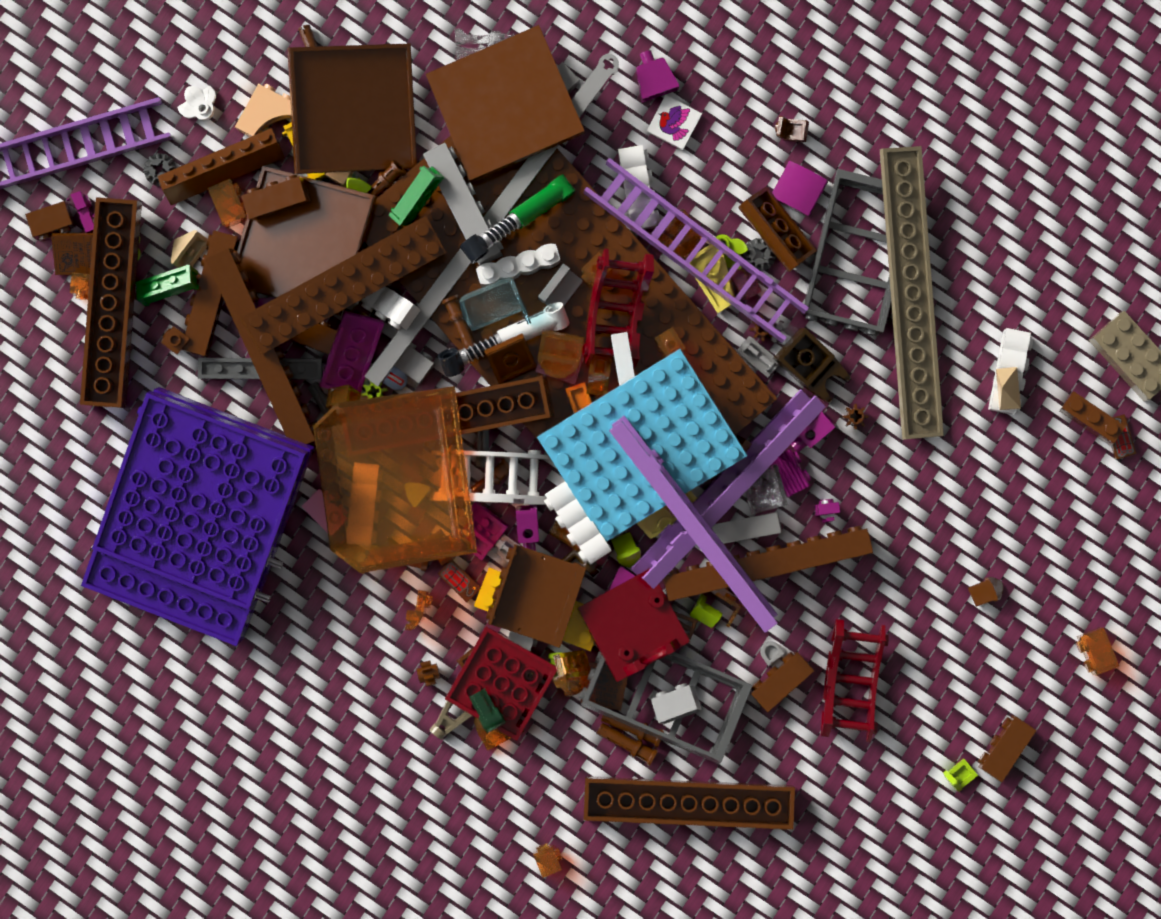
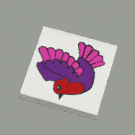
[647,95,702,151]

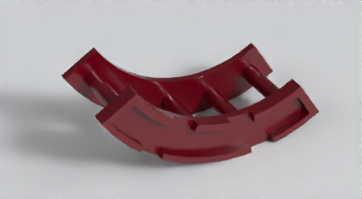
[582,248,654,369]
[821,619,889,742]

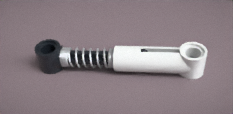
[438,302,570,377]

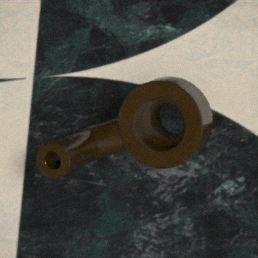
[562,548,599,577]

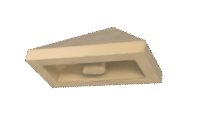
[171,230,207,268]
[996,367,1021,410]

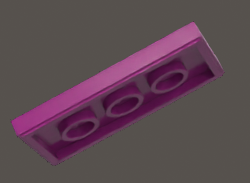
[319,310,385,397]

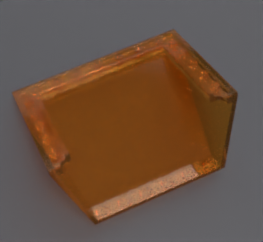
[313,386,477,573]

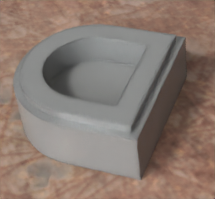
[760,641,785,666]

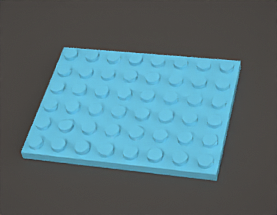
[537,348,747,541]

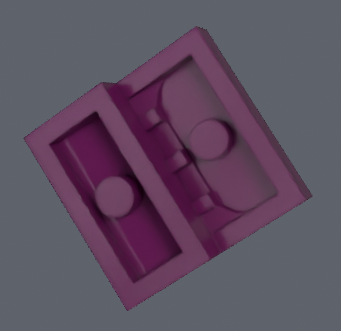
[772,161,828,217]
[449,501,509,560]

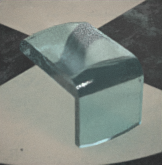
[459,277,531,331]

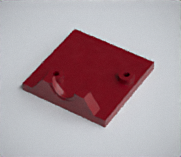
[577,568,690,682]
[445,626,559,741]

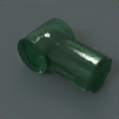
[469,688,506,734]

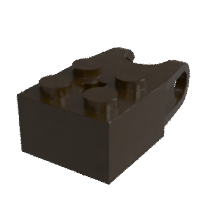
[773,328,851,404]

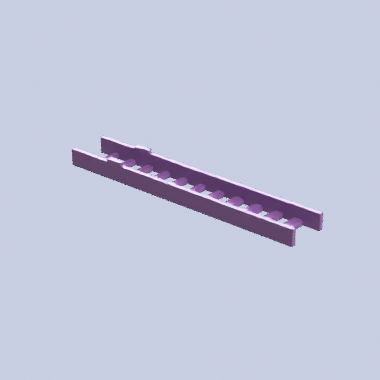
[0,97,173,189]
[583,158,809,343]
[630,389,826,589]
[609,415,778,632]

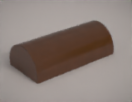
[738,186,817,272]

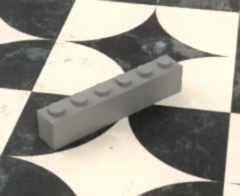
[423,143,503,265]

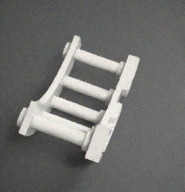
[430,447,549,505]

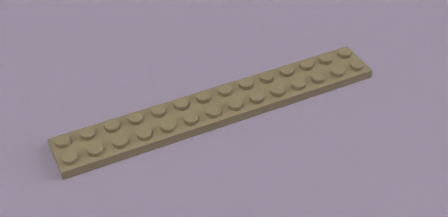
[880,146,944,439]

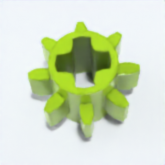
[361,381,388,405]

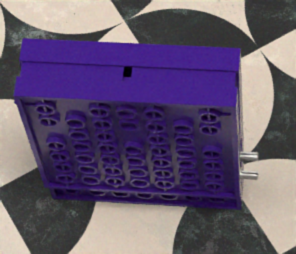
[81,387,314,646]

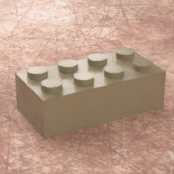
[1088,311,1161,401]

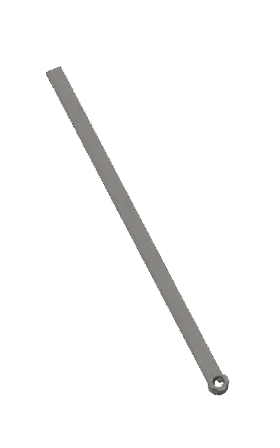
[364,54,619,386]

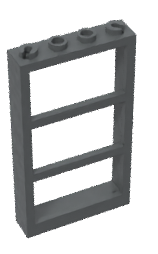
[801,169,891,336]
[579,650,752,764]

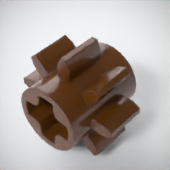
[749,316,775,342]
[842,404,868,430]
[416,660,440,687]

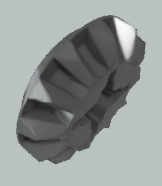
[143,153,176,186]
[743,238,776,271]

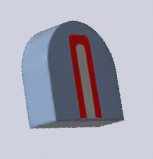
[383,366,408,391]

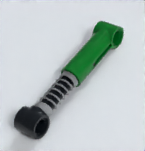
[460,174,576,264]

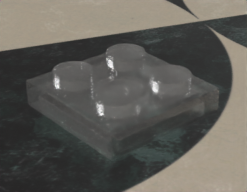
[746,464,788,514]

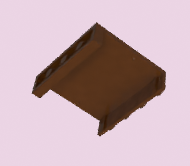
[486,544,586,648]

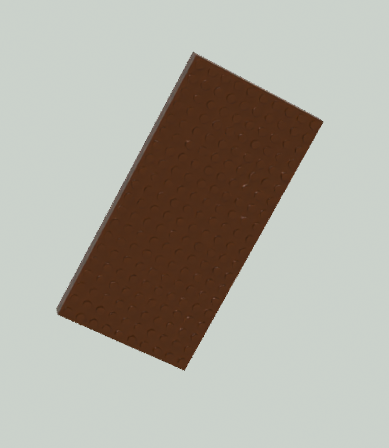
[364,135,777,536]

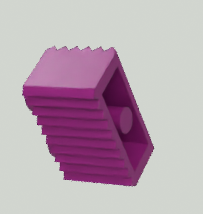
[770,449,811,497]

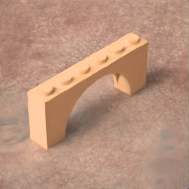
[235,84,355,188]

